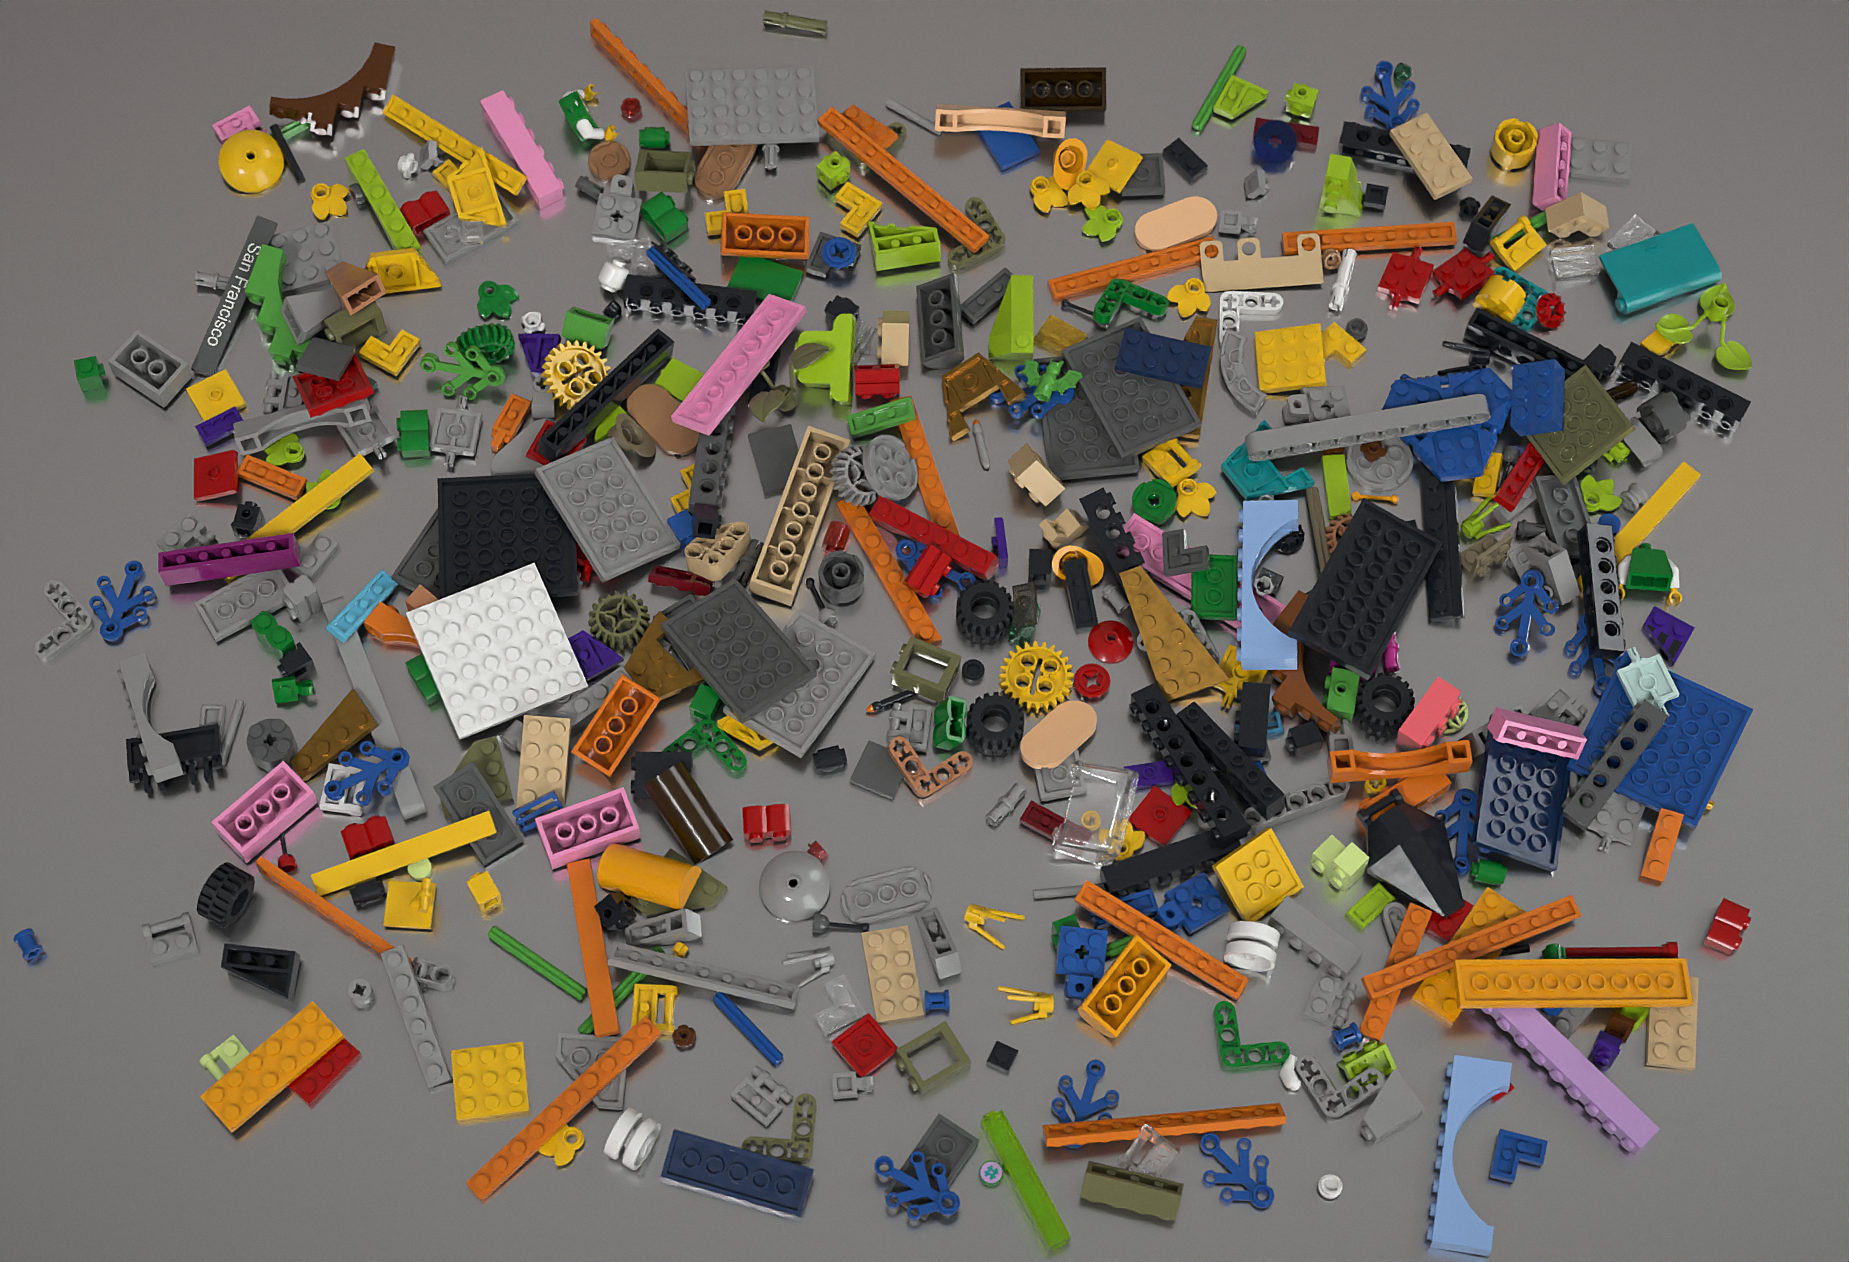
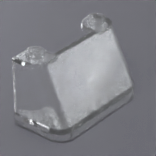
[1051,760,1139,867]

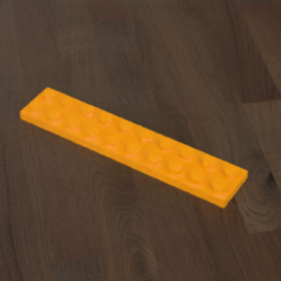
[1453,958,1693,1009]

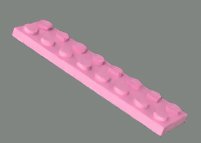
[671,294,807,436]
[1116,513,1286,629]

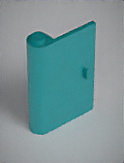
[1599,223,1722,314]

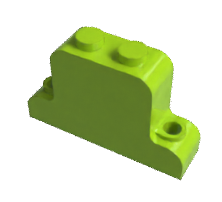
[794,314,856,405]

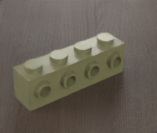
[1080,1161,1184,1221]

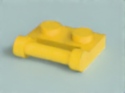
[1490,215,1546,272]
[1142,438,1202,487]
[631,984,678,1035]

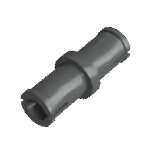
[732,539,764,585]

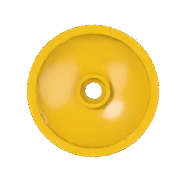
[218,130,284,193]

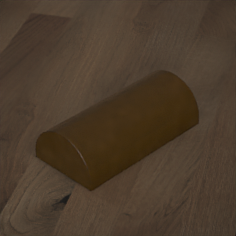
[1019,67,1106,111]
[643,761,734,865]

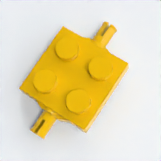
[1213,644,1268,708]

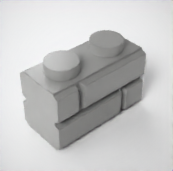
[282,574,323,623]

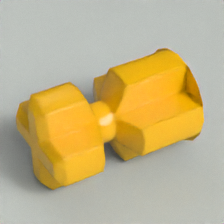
[672,941,689,957]

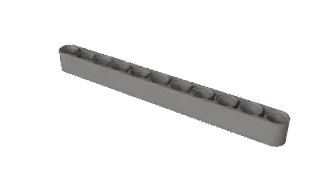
[1245,394,1491,461]
[321,596,427,820]

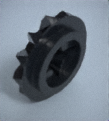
[1273,524,1305,553]

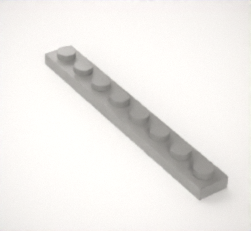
[607,942,799,1010]

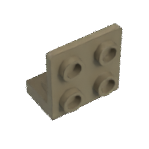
[1461,533,1513,580]

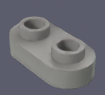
[1382,902,1406,945]

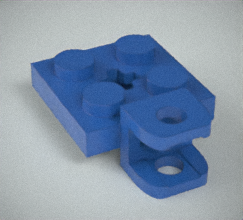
[1154,872,1230,934]
[1055,926,1108,998]

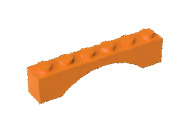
[364,601,419,647]
[1327,740,1473,783]

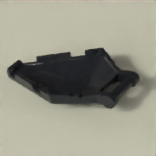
[1356,788,1464,919]

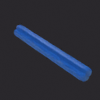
[646,246,711,310]
[713,992,784,1065]

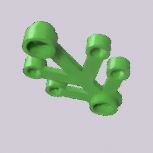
[420,341,505,400]

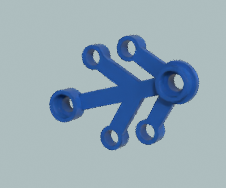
[1360,61,1420,131]
[989,365,1074,419]
[896,539,976,599]
[89,561,155,641]
[1495,569,1559,657]
[1564,614,1622,695]
[324,741,410,806]
[1434,788,1491,876]
[1051,1060,1119,1148]
[1200,1133,1274,1208]
[874,1151,960,1221]

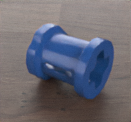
[13,928,43,960]
[925,989,950,1012]
[1331,1022,1362,1051]

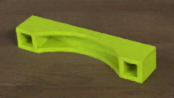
[345,149,424,259]

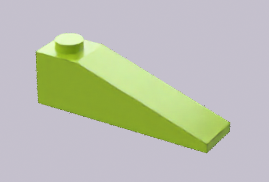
[988,275,1034,361]

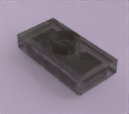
[1012,582,1038,629]

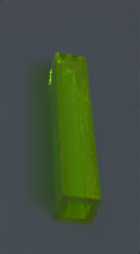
[980,1110,1071,1254]

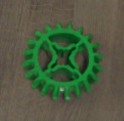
[455,323,515,368]

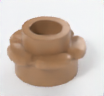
[1321,248,1341,269]

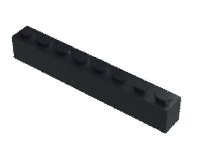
[538,329,675,462]

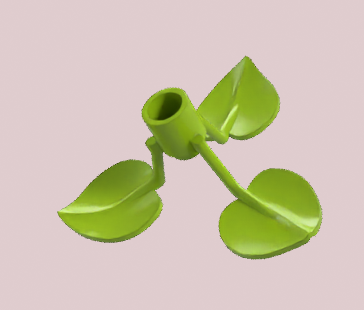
[1655,283,1752,370]

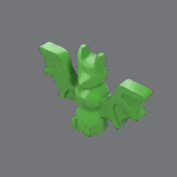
[1022,358,1083,403]

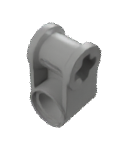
[532,375,555,419]
[413,957,455,992]

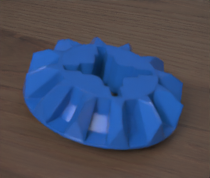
[822,237,857,270]

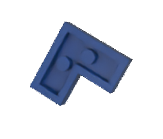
[1490,1129,1548,1183]

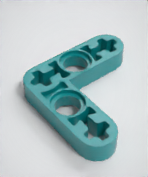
[1493,267,1548,333]

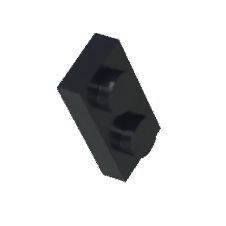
[1163,138,1208,182]

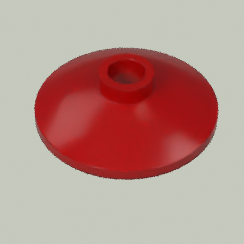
[1088,620,1134,663]

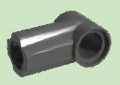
[1253,567,1284,596]

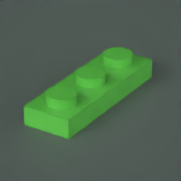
[847,396,916,439]

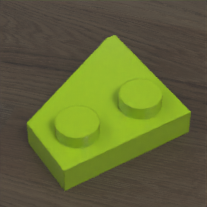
[1213,75,1269,120]

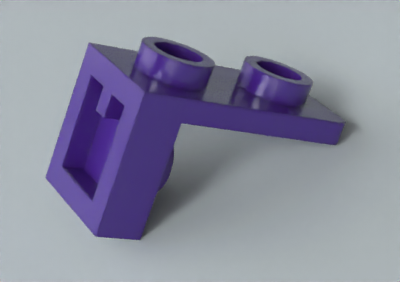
[1588,1030,1622,1067]

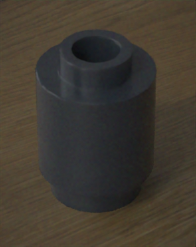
[812,745,847,772]
[349,877,386,906]

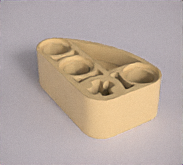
[684,521,751,581]

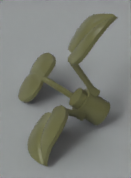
[749,343,830,423]

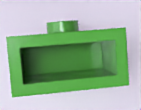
[561,306,614,350]
[1322,667,1360,723]

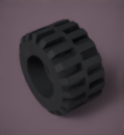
[956,580,1014,643]
[1354,672,1415,736]
[966,692,1024,756]
[197,862,255,928]

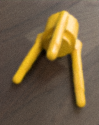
[964,903,1025,949]
[997,986,1054,1024]

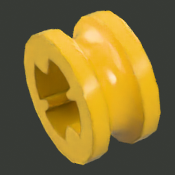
[1364,779,1386,796]

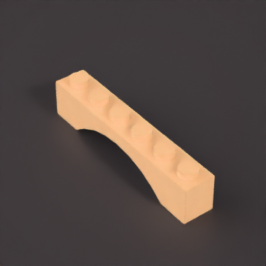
[935,104,1066,138]

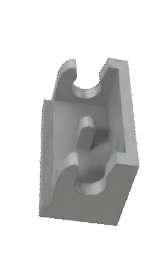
[1623,416,1663,467]

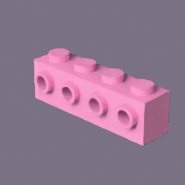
[1532,123,1572,212]
[1487,707,1587,759]

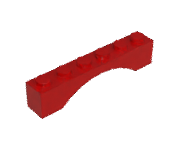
[869,496,1000,581]

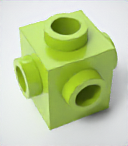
[1284,82,1319,119]
[816,151,850,191]

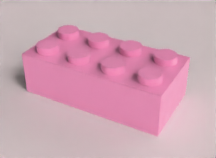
[211,761,318,863]
[535,787,641,870]

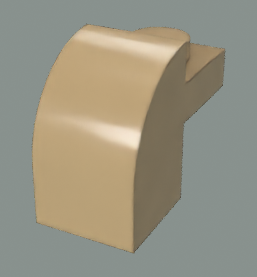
[1039,508,1089,549]

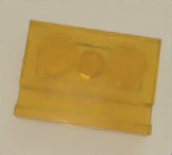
[1034,314,1088,356]

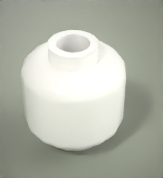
[598,258,630,293]

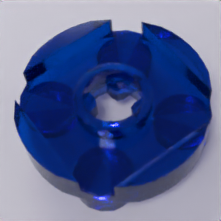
[1254,120,1297,164]

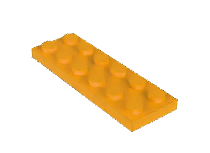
[1411,887,1526,1026]
[200,1001,344,1133]

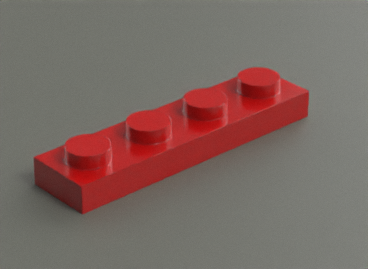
[1493,442,1544,512]

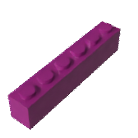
[158,533,300,586]

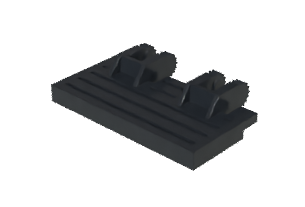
[126,724,223,793]

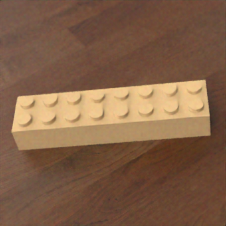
[748,426,850,606]

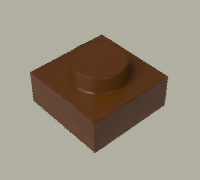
[1604,1011,1636,1043]

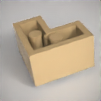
[1545,192,1609,238]
[877,310,909,366]
[1007,443,1065,507]

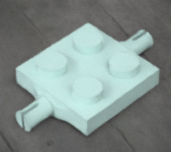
[1616,647,1679,717]

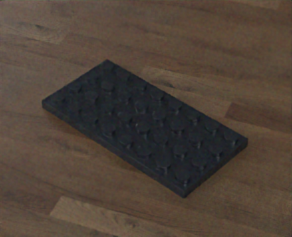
[1287,498,1443,680]

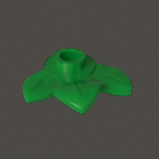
[477,281,519,319]

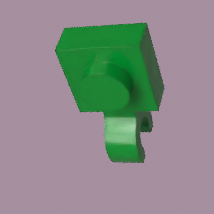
[272,676,314,704]

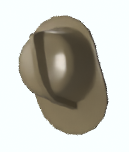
[608,413,656,457]

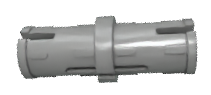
[985,783,1027,826]

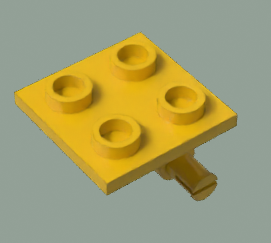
[383,878,436,929]

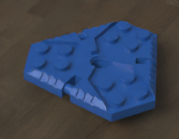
[1382,368,1513,482]

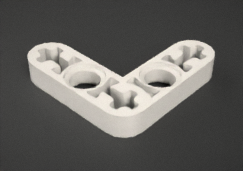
[1218,291,1283,348]

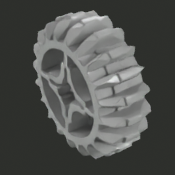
[829,445,880,506]

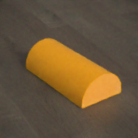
[597,843,702,910]
[1078,934,1172,1038]

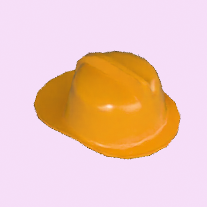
[1053,138,1087,190]
[1052,545,1104,586]

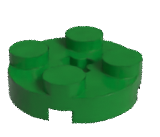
[1132,479,1177,525]

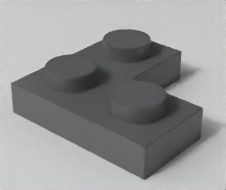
[805,232,861,278]
[1162,529,1210,577]

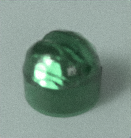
[1394,63,1412,81]

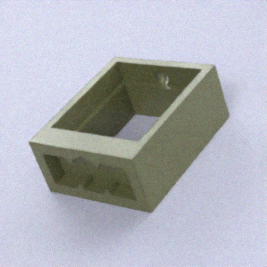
[635,150,695,193]
[324,301,387,350]
[890,637,962,703]
[895,1021,971,1096]

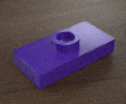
[195,407,244,447]
[991,517,1008,568]
[1124,761,1174,791]

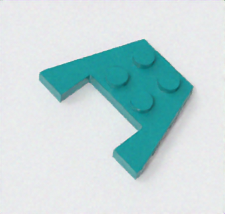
[1221,420,1315,501]

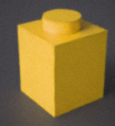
[466,871,502,913]

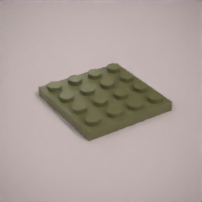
[1527,365,1636,485]

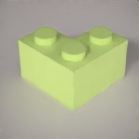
[1310,835,1369,892]

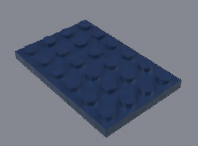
[1471,714,1571,872]

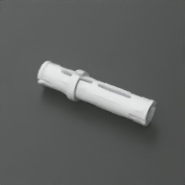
[1329,249,1357,311]

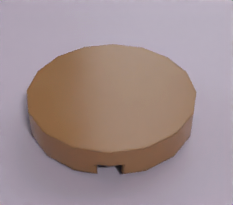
[588,141,631,182]

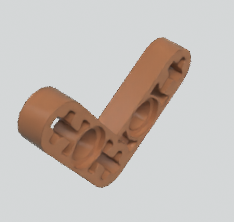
[887,736,973,798]

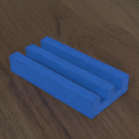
[512,790,564,833]

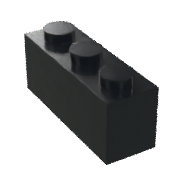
[1233,682,1271,757]

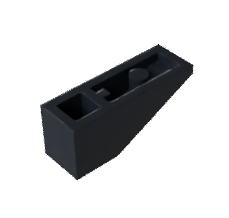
[1463,195,1511,252]

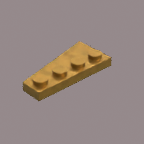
[290,688,379,782]

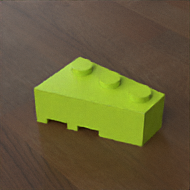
[1319,153,1365,217]
[868,221,941,271]

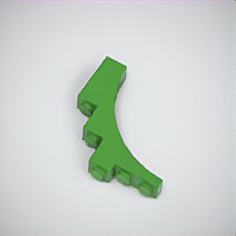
[244,244,310,365]

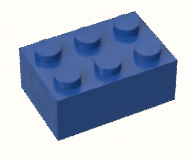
[1510,359,1565,437]

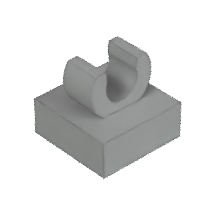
[420,140,444,170]
[1244,168,1271,199]

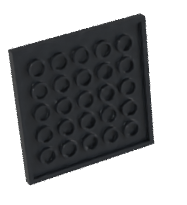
[437,474,578,599]

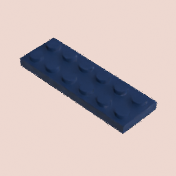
[660,1129,815,1217]

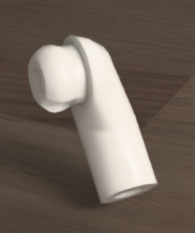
[1280,1054,1301,1091]

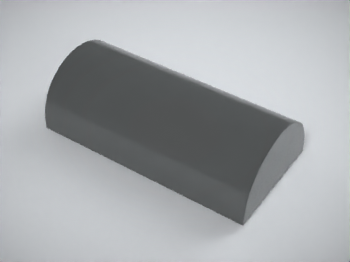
[916,273,965,369]

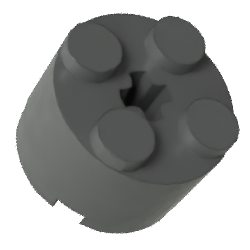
[1637,391,1690,444]
[818,551,864,604]
[247,719,298,772]

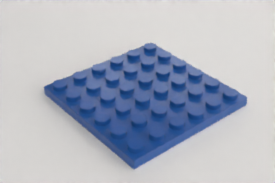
[1566,651,1753,829]

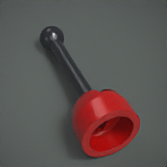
[277,832,297,873]

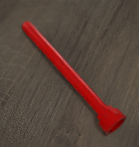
[1565,942,1678,958]

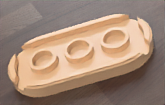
[1135,196,1217,252]
[1020,701,1097,769]

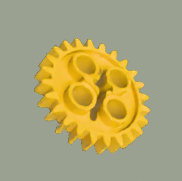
[541,340,611,410]
[999,641,1074,713]

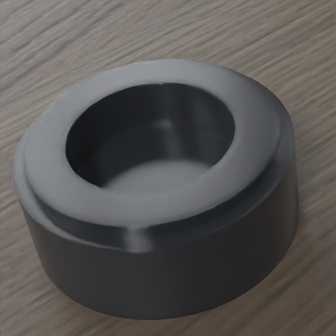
[962,659,985,683]

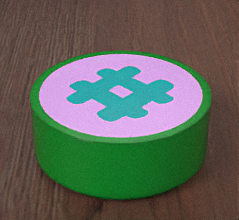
[979,1160,1004,1186]

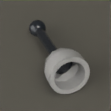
[806,577,838,626]

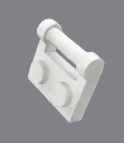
[319,763,366,816]

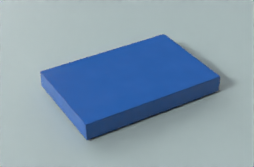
[977,101,1040,171]

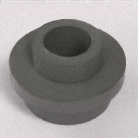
[1346,318,1368,340]

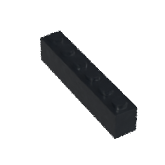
[1099,831,1241,898]

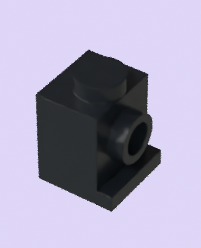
[231,501,263,537]
[277,642,315,680]

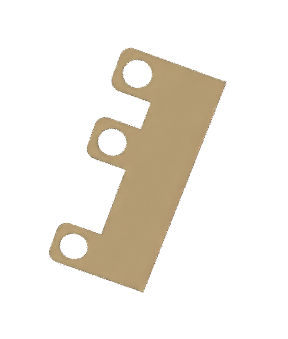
[1200,233,1324,292]

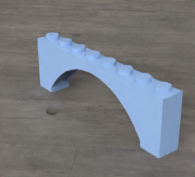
[1237,500,1299,670]
[1427,1055,1512,1256]

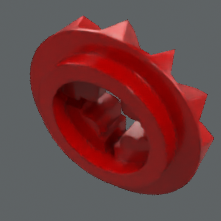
[1536,293,1567,328]
[1074,663,1110,699]

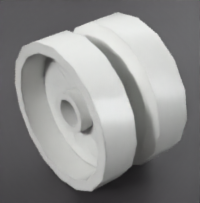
[1223,921,1280,972]
[604,1107,661,1170]

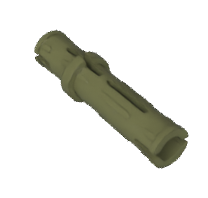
[763,10,827,34]

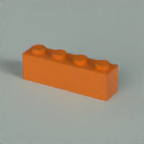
[1356,774,1452,822]

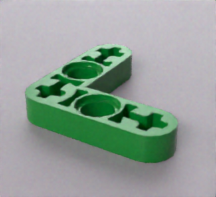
[1092,279,1169,324]
[662,719,747,775]
[1213,1001,1290,1071]

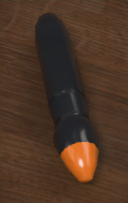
[866,690,917,712]

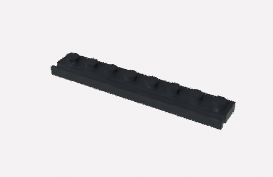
[1421,461,1465,622]

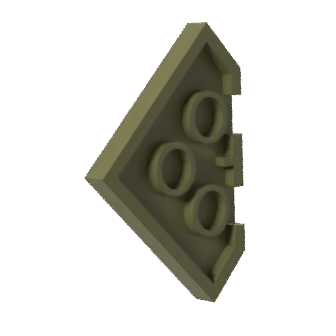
[440,736,513,819]
[629,848,728,918]

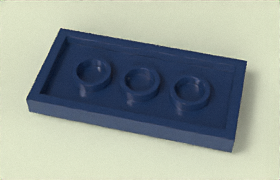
[1115,328,1212,389]

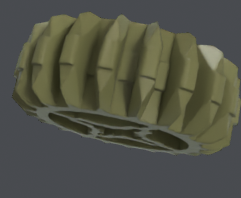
[588,590,650,650]

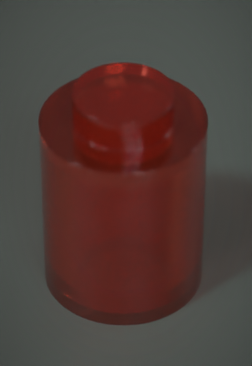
[821,521,851,555]

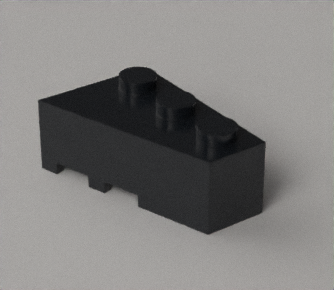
[221,943,300,1002]

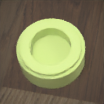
[408,859,432,881]

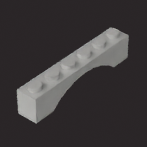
[233,397,372,456]
[117,652,184,783]

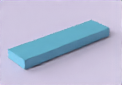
[326,569,399,643]

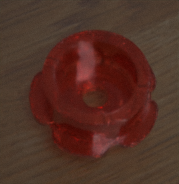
[620,98,642,118]
[807,840,828,861]

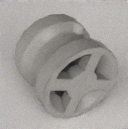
[1619,483,1648,511]
[347,978,374,1007]

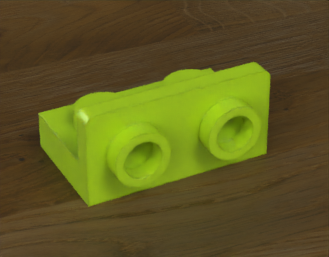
[1337,1040,1397,1091]

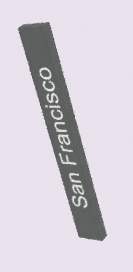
[191,215,278,377]

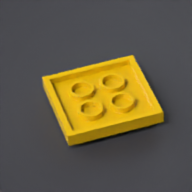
[1255,323,1327,394]
[1212,827,1304,922]
[451,1041,530,1122]

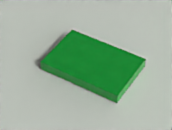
[727,257,804,303]
[1190,554,1238,621]

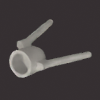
[781,947,835,988]

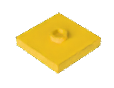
[1086,139,1143,193]
[186,369,247,421]

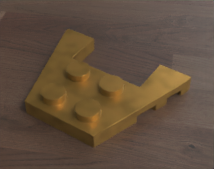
[941,352,1027,441]
[624,611,704,701]

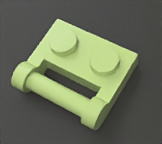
[199,1034,250,1081]

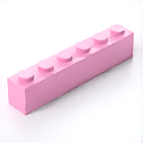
[480,90,565,209]

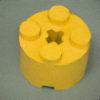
[1491,118,1538,170]
[1473,275,1526,323]

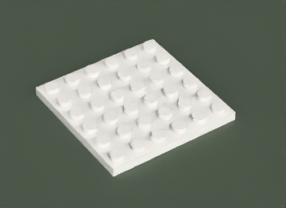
[406,563,588,740]

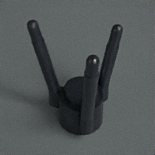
[1437,341,1490,375]

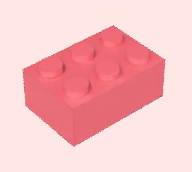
[1396,676,1462,751]

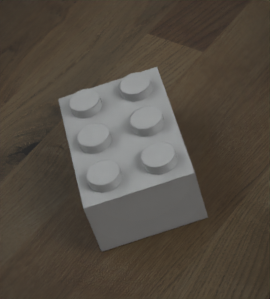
[108,329,193,408]

